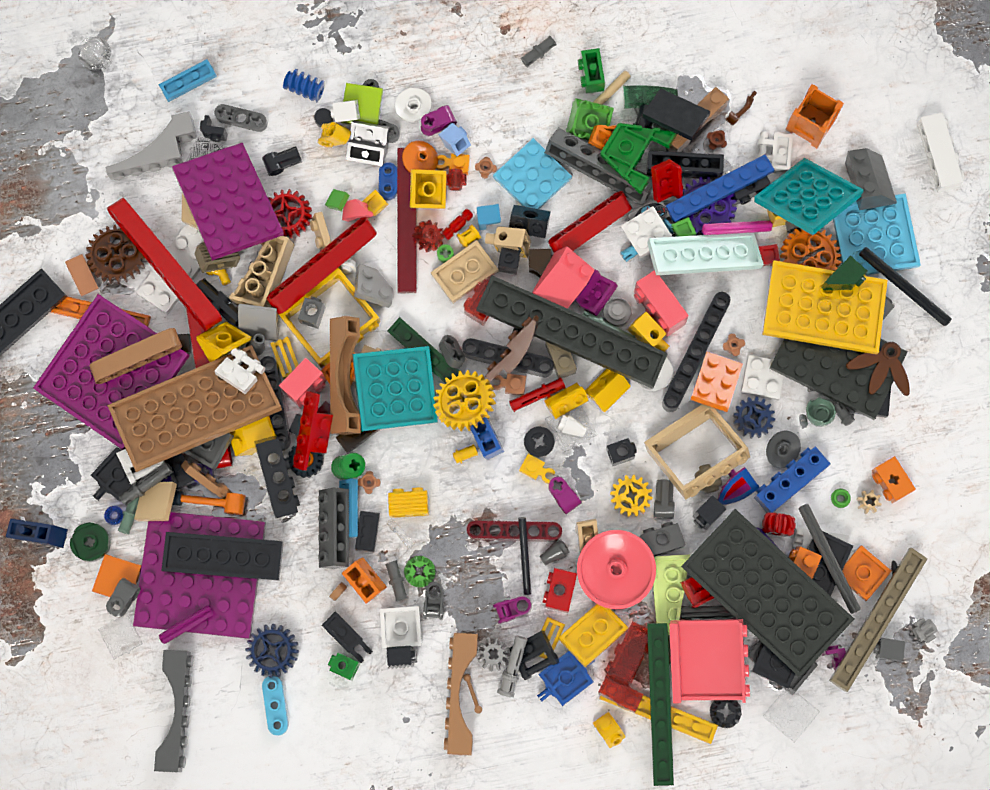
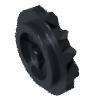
[524,426,555,457]
[710,700,742,728]

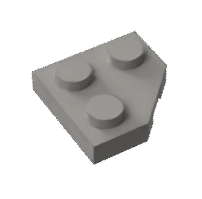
[354,263,393,308]

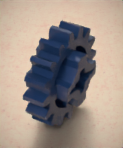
[733,396,775,439]

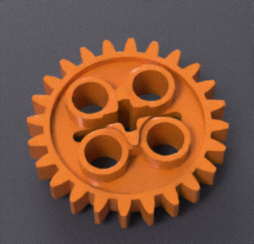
[780,228,841,271]

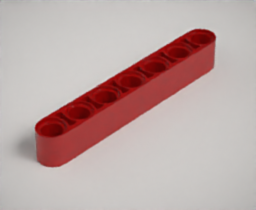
[266,217,377,314]

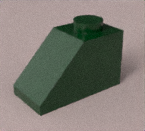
[821,255,868,290]

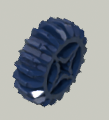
[245,624,299,678]

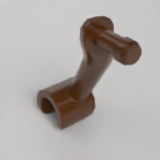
[725,91,757,125]

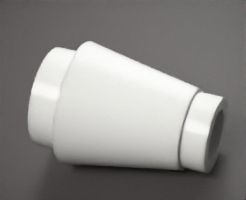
[557,415,587,438]

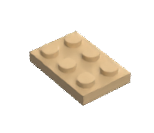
[431,240,499,304]

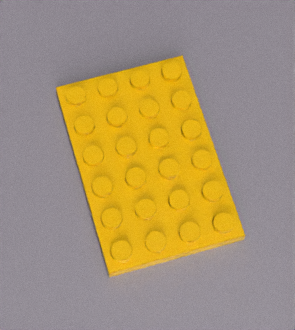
[762,260,888,354]

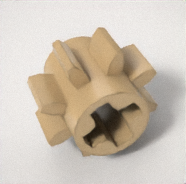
[856,490,882,514]

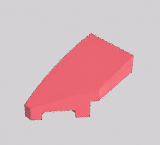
[342,199,373,222]

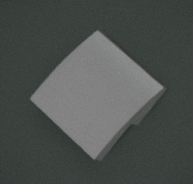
[238,304,279,341]

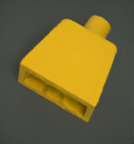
[626,312,670,352]

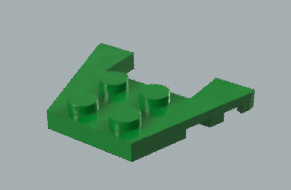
[600,123,677,194]

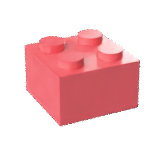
[279,358,327,409]

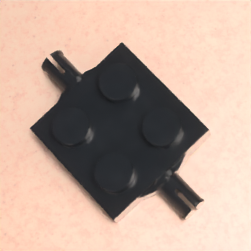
[90,447,141,501]

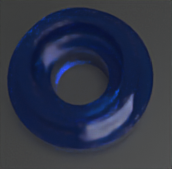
[104,506,124,525]

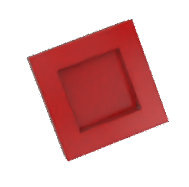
[758,244,780,266]

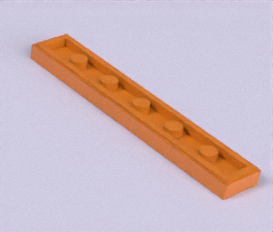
[50,297,151,327]

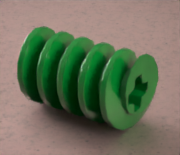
[331,453,365,480]

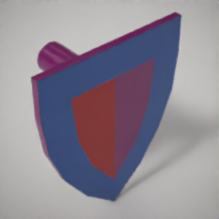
[717,467,760,505]

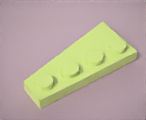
[653,554,690,635]

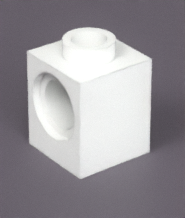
[331,100,360,122]

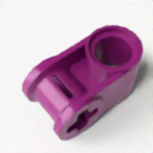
[421,105,457,136]
[548,477,582,515]
[493,596,532,624]

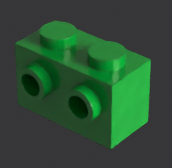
[578,48,605,94]

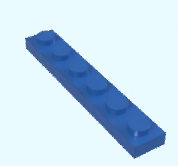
[665,154,775,223]

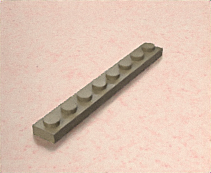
[829,548,928,692]

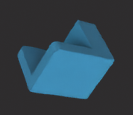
[476,204,501,230]

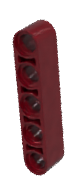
[466,521,562,542]

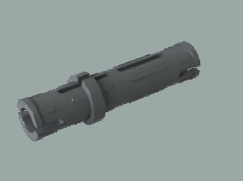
[119,462,174,506]

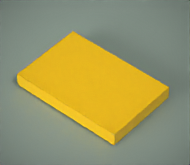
[558,604,629,668]

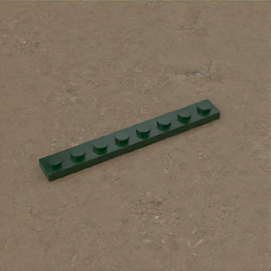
[647,623,674,786]

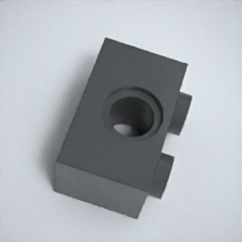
[640,521,685,557]

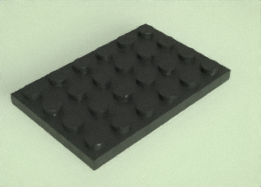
[769,338,908,420]

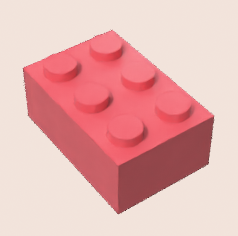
[634,270,689,337]

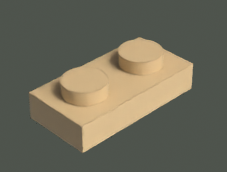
[310,212,331,251]

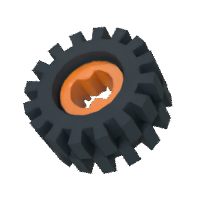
[287,443,324,478]

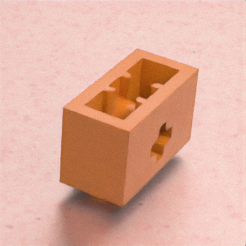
[872,456,916,504]
[342,557,387,604]

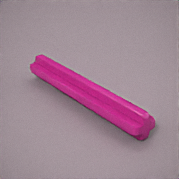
[702,220,773,235]

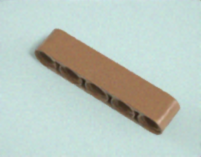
[89,328,182,384]

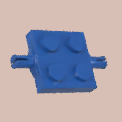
[537,651,595,706]

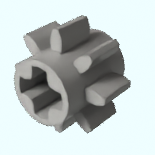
[912,618,938,643]

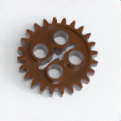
[85,225,147,284]

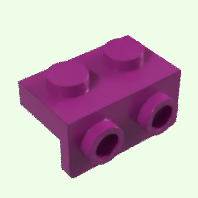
[575,269,618,316]

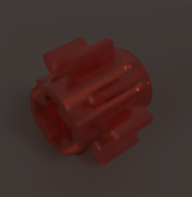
[446,169,467,191]

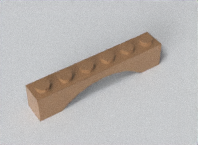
[330,316,361,435]
[444,633,478,755]

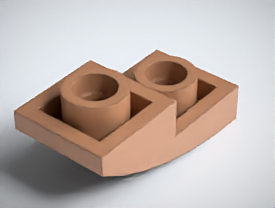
[65,254,99,296]

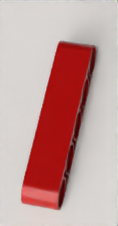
[548,191,632,253]

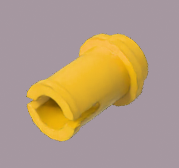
[452,444,478,464]

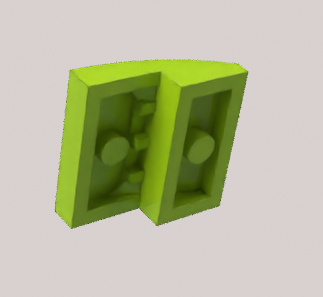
[341,83,383,125]

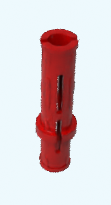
[509,377,566,412]

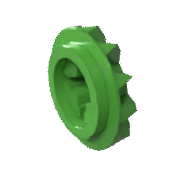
[404,556,435,587]

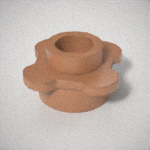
[475,157,497,179]
[723,334,745,356]
[358,471,381,494]

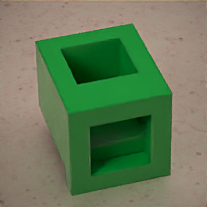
[328,653,360,681]

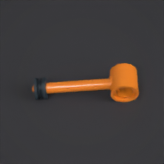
[172,490,246,515]

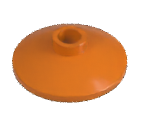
[402,141,438,173]

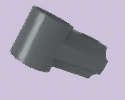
[654,479,675,519]

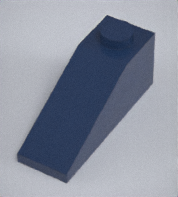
[6,518,68,548]

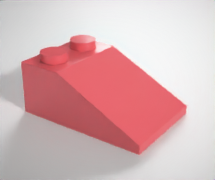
[532,247,595,309]

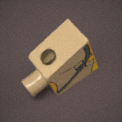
[485,227,531,258]

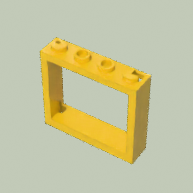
[278,268,380,368]

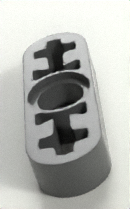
[214,104,268,132]

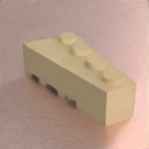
[229,236,295,308]

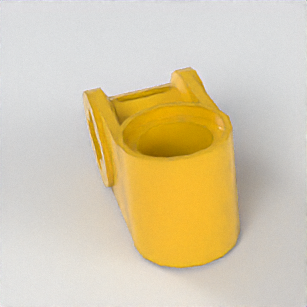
[317,122,351,147]

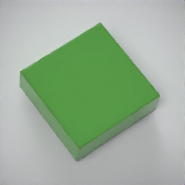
[325,189,350,211]
[671,217,696,237]

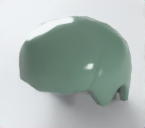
[806,397,836,427]

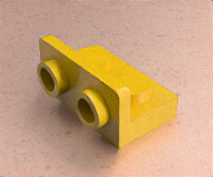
[544,382,589,419]

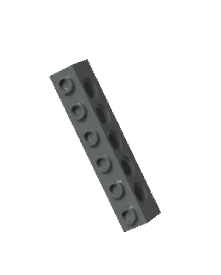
[544,127,653,206]

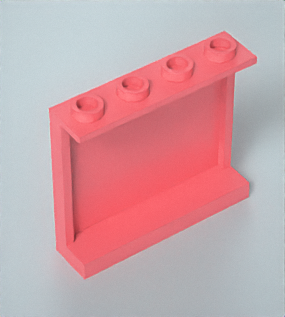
[669,619,750,703]

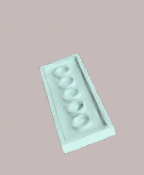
[647,233,764,275]

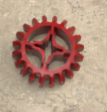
[268,189,312,239]

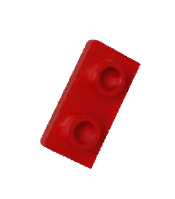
[651,159,683,203]

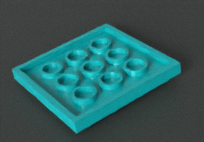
[754,158,863,235]
[352,346,438,431]

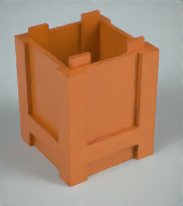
[785,84,844,149]

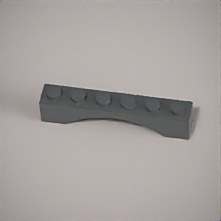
[154,650,193,772]

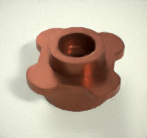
[707,130,727,150]

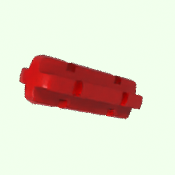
[442,209,473,240]

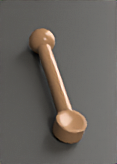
[463,674,482,714]

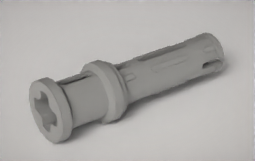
[497,635,528,697]

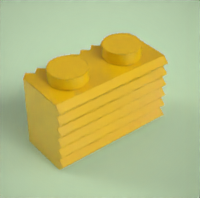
[388,487,429,518]

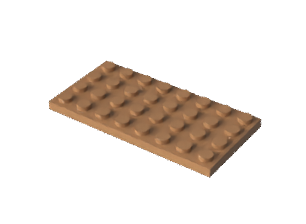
[107,345,282,472]

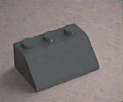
[845,148,897,210]

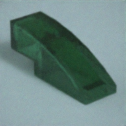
[623,85,678,109]

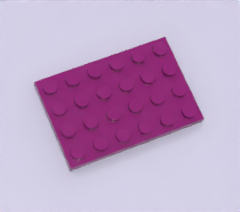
[172,142,284,261]

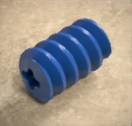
[283,69,324,103]

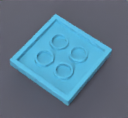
[493,138,572,209]

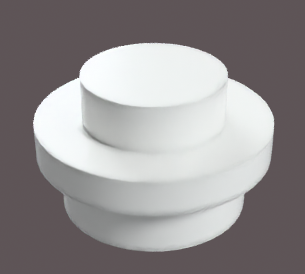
[338,259,356,275]

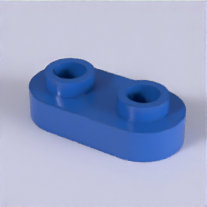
[379,162,397,200]

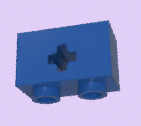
[471,417,504,460]

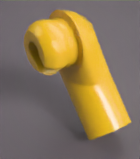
[207,269,231,286]

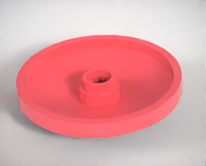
[577,530,656,609]

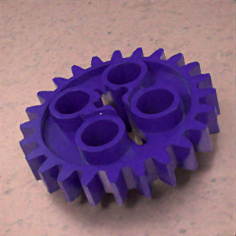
[680,177,737,236]

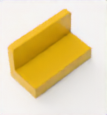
[585,369,631,412]

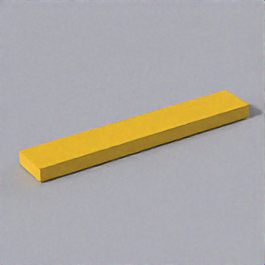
[599,680,718,744]

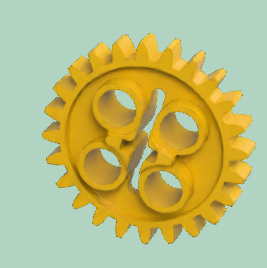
[433,370,496,431]

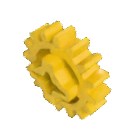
[610,475,653,517]

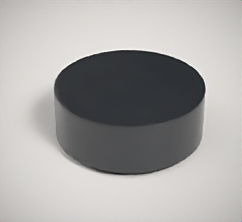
[314,108,333,127]

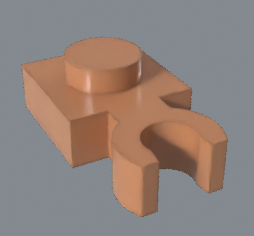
[492,374,526,396]

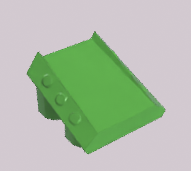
[566,98,614,140]

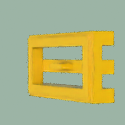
[270,336,299,379]
[539,617,565,659]

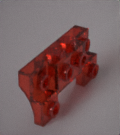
[598,621,669,713]

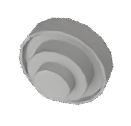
[603,298,631,326]

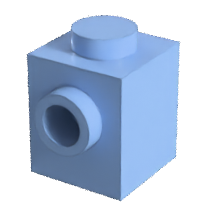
[438,123,471,156]

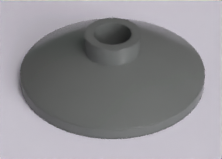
[766,430,801,468]

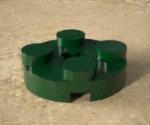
[70,522,110,562]

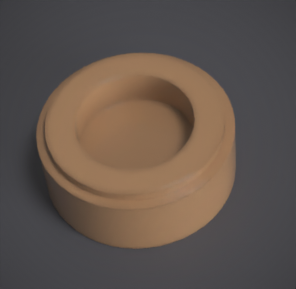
[329,582,347,601]

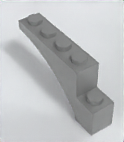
[105,111,197,180]

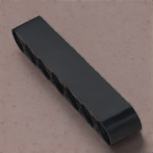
[662,292,731,412]

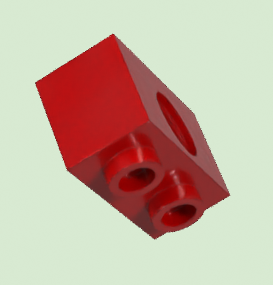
[542,568,577,613]

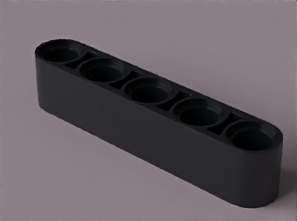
[462,338,553,378]
[260,356,291,450]

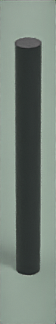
[518,517,531,595]

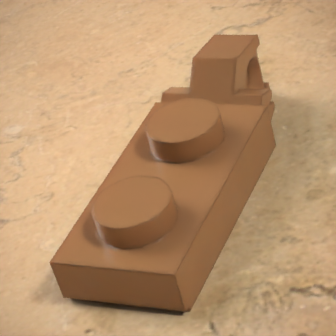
[181,460,231,499]

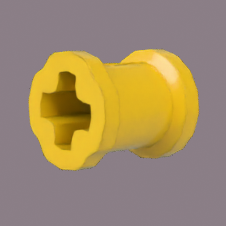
[456,224,481,248]

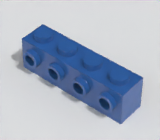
[754,446,831,513]

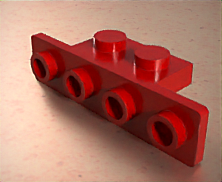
[293,391,333,471]

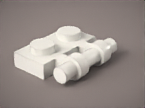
[756,132,793,172]
[215,348,266,394]

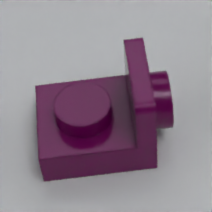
[822,645,846,670]

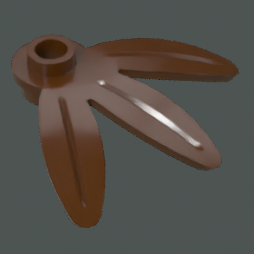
[846,342,910,396]

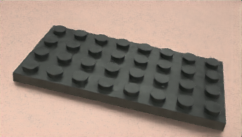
[681,509,855,677]

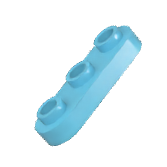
[262,676,289,736]

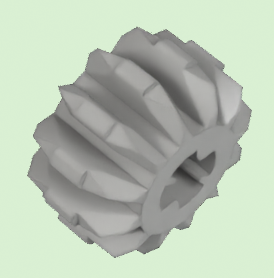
[477,638,510,672]

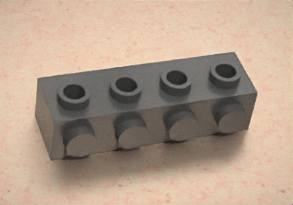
[318,487,349,569]

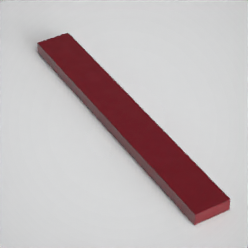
[397,148,417,293]

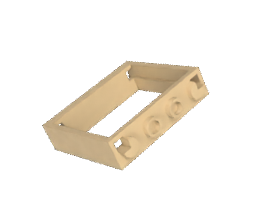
[644,404,750,500]

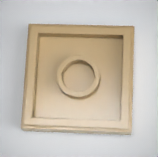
[134,482,177,521]

